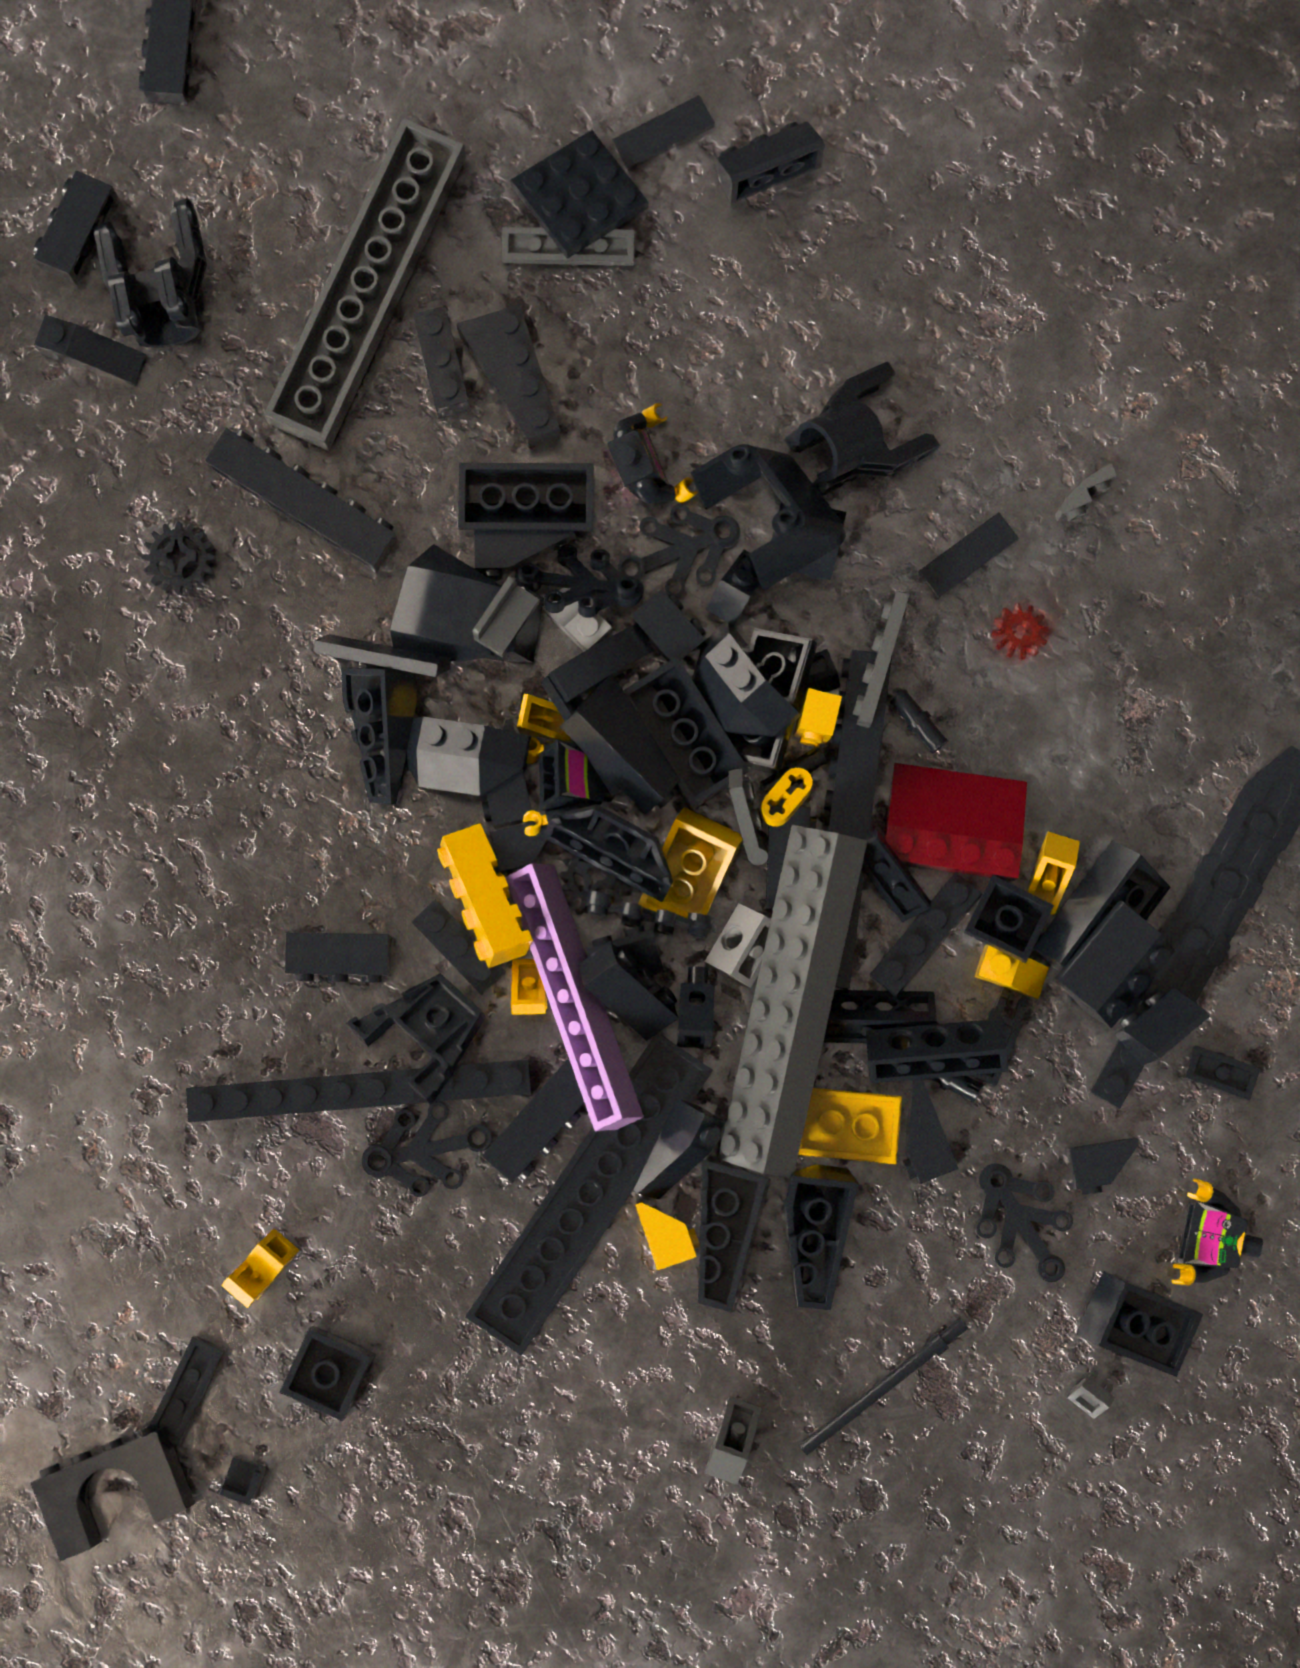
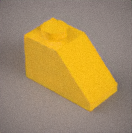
[1026,831,1080,915]
[974,944,1049,1000]
[635,1202,700,1270]

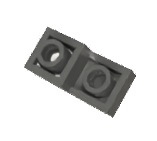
[1055,463,1117,522]

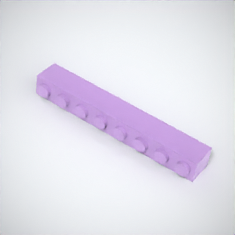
[505,863,644,1131]

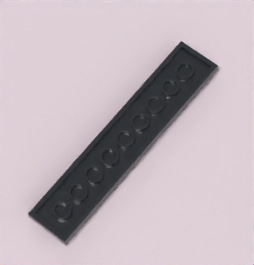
[465,1033,713,1356]

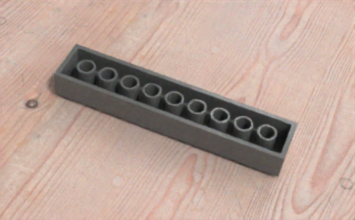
[264,118,466,451]
[718,825,867,1177]

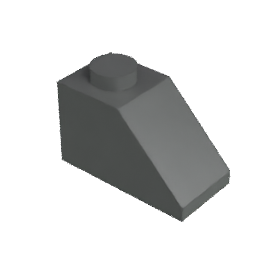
[705,1397,762,1485]

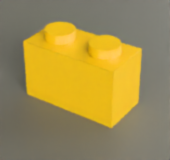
[793,688,842,747]

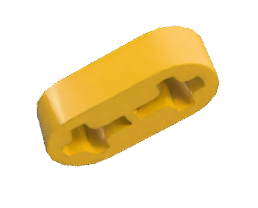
[761,768,813,827]

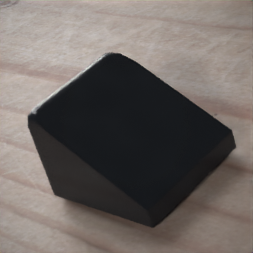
[805,649,840,693]

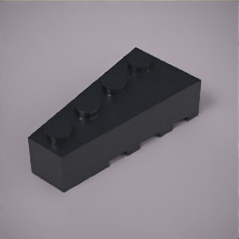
[698,1160,771,1313]

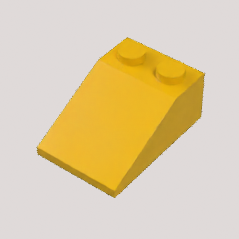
[638,807,743,918]

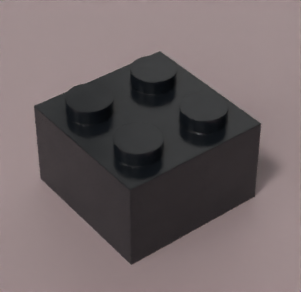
[279,1326,375,1421]

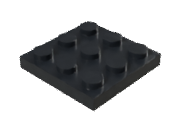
[511,130,649,259]

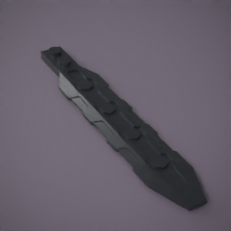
[1088,745,1300,1109]

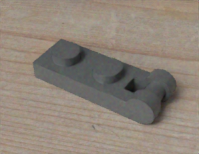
[729,768,768,865]

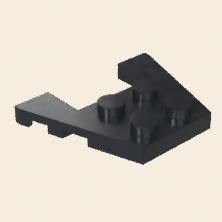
[346,973,486,1106]

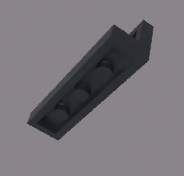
[823,990,937,1043]

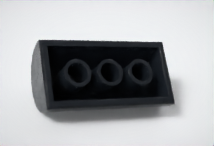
[724,628,818,774]

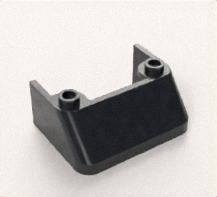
[690,444,846,590]

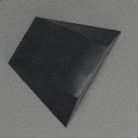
[390,544,502,663]

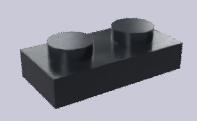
[1183,1046,1261,1101]

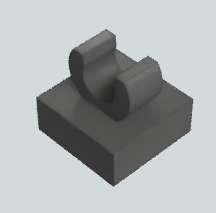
[1067,1371,1115,1419]

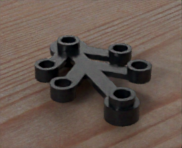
[618,504,740,598]
[515,545,644,618]
[585,891,716,938]
[362,1102,492,1197]
[975,1163,1073,1282]

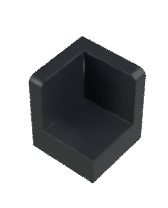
[218,1456,267,1505]

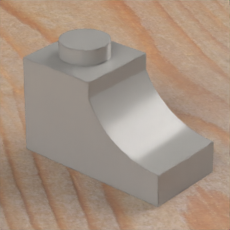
[542,588,612,652]

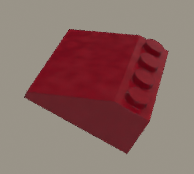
[884,763,1027,881]

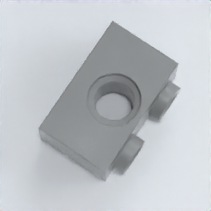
[705,903,771,988]

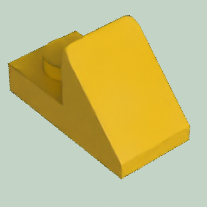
[511,959,547,1015]

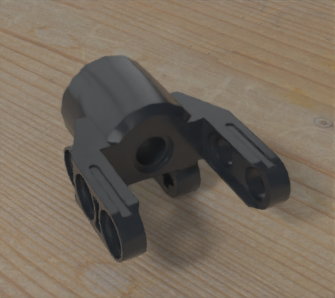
[94,198,207,348]
[784,362,940,496]

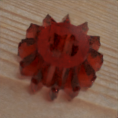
[991,603,1049,661]

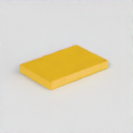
[798,1088,902,1164]

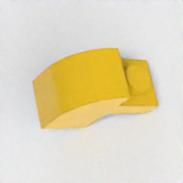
[222,1228,300,1308]

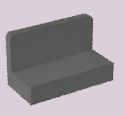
[472,575,540,658]

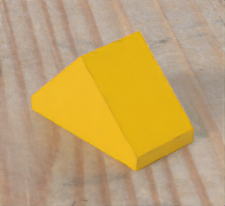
[517,694,571,741]

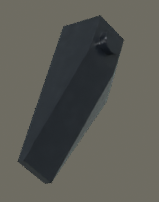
[341,666,417,805]
[784,1164,858,1310]

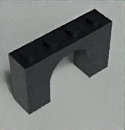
[30,1425,195,1561]

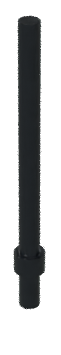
[799,1318,969,1456]

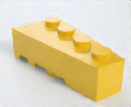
[437,823,533,968]

